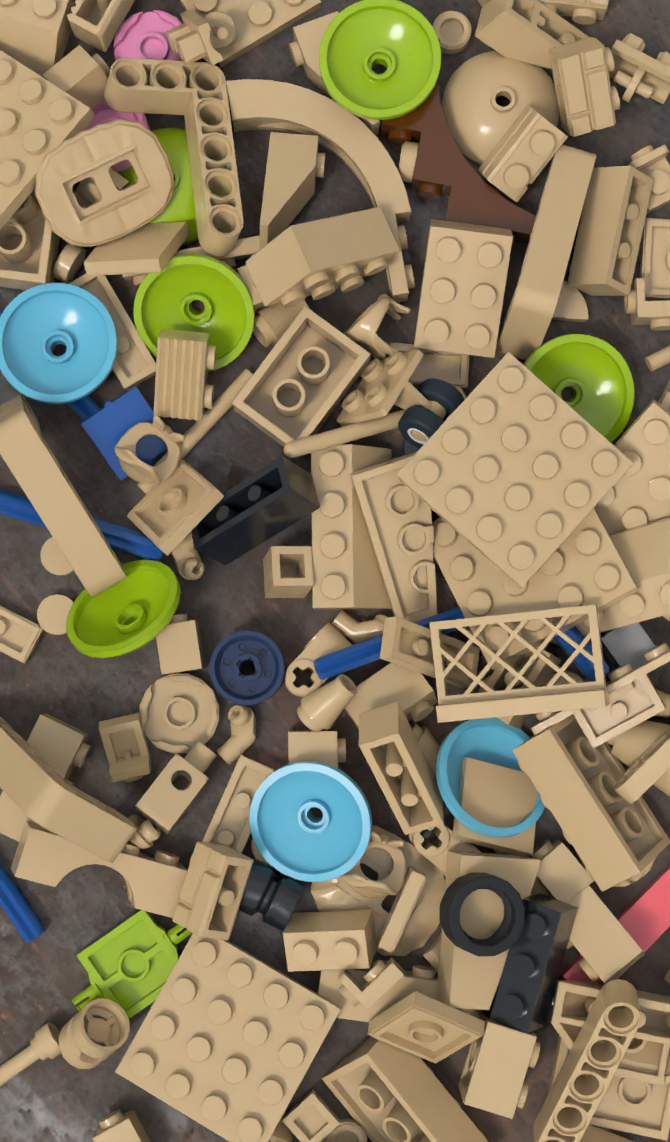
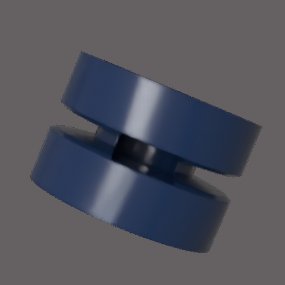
[209,630,286,705]

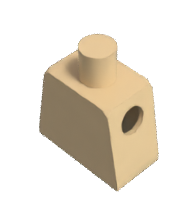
[135,741,216,835]

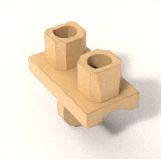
[165,9,236,65]
[608,33,670,104]

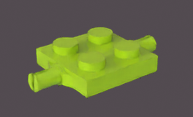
[72,910,193,1019]

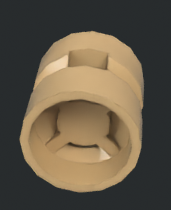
[58,998,130,1069]

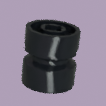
[239,858,306,931]

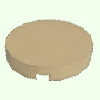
[139,674,220,753]

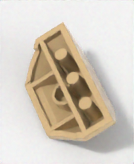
[550,980,670,1086]

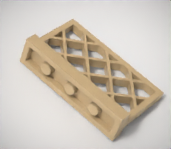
[429,604,610,723]

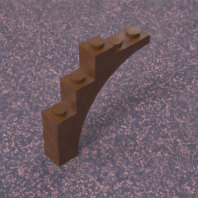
[381,39,536,245]

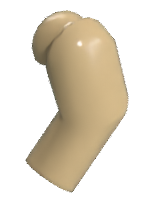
[331,610,388,644]

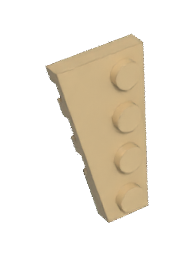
[350,451,437,623]

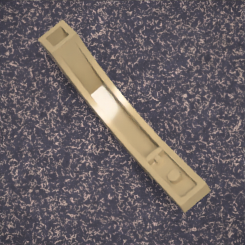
[226,79,415,303]

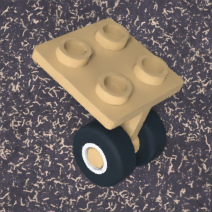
[336,348,464,448]

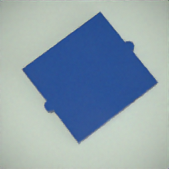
[80,386,167,481]

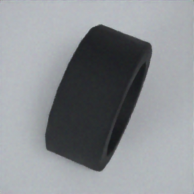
[439,873,525,957]

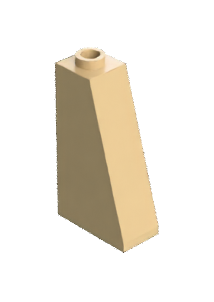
[436,851,540,1016]

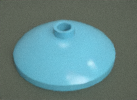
[0,283,118,404]
[436,717,545,838]
[249,761,372,882]

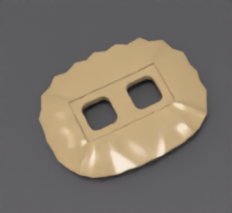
[35,119,174,247]
[310,825,446,956]

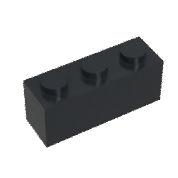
[191,456,320,566]
[490,894,578,1034]

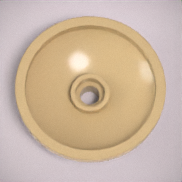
[441,51,559,166]

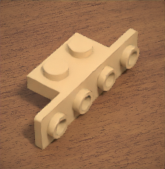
[531,642,670,749]

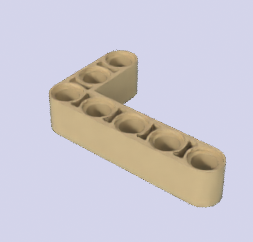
[104,58,244,257]
[496,144,596,360]
[0,393,128,598]
[0,717,137,863]
[533,979,641,1142]

